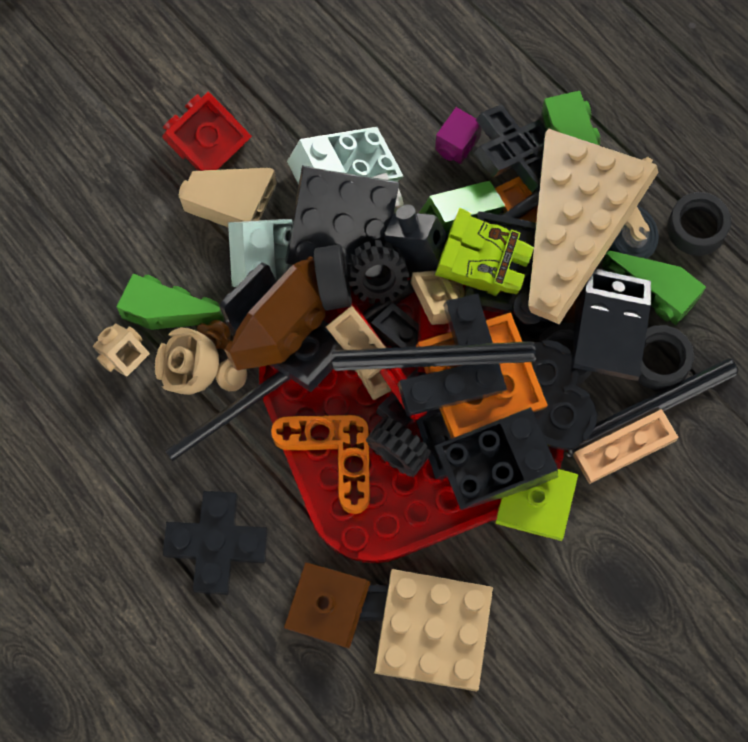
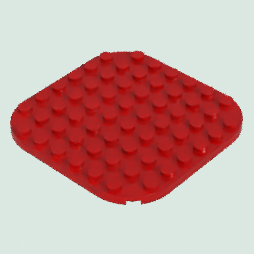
[259,277,564,563]

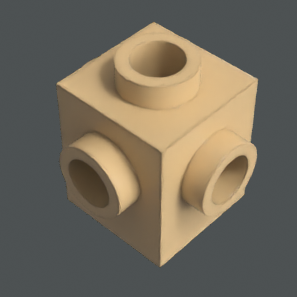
[93,324,150,377]

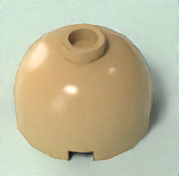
[155,327,219,395]

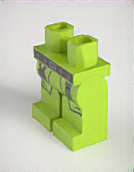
[435,208,534,296]

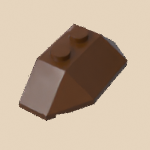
[224,256,326,371]

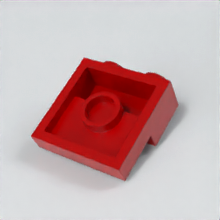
[162,91,252,171]

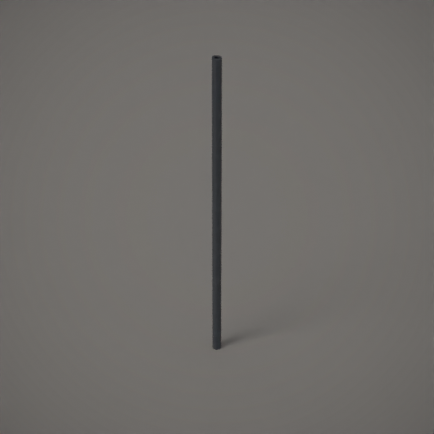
[165,189,540,461]

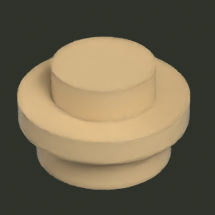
[215,359,247,391]

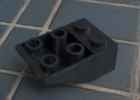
[572,269,651,381]
[435,407,558,510]

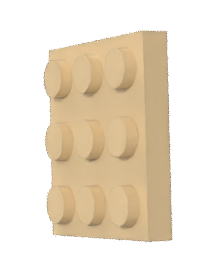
[374,569,493,692]

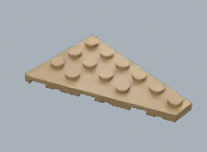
[528,129,658,324]

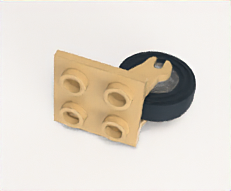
[608,157,659,259]

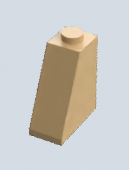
[179,168,277,227]

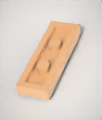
[573,409,679,484]

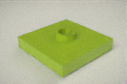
[495,469,578,541]

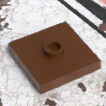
[284,562,370,649]

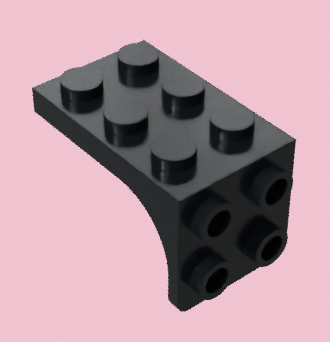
[220,262,344,392]

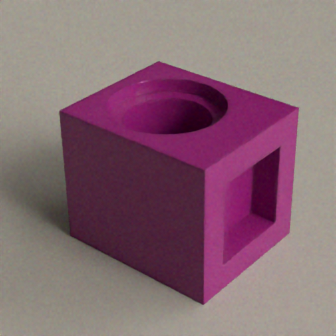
[435,107,482,164]

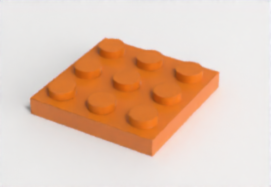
[416,313,548,439]

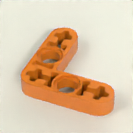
[271,415,370,514]

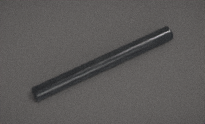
[331,341,536,371]
[564,358,738,457]

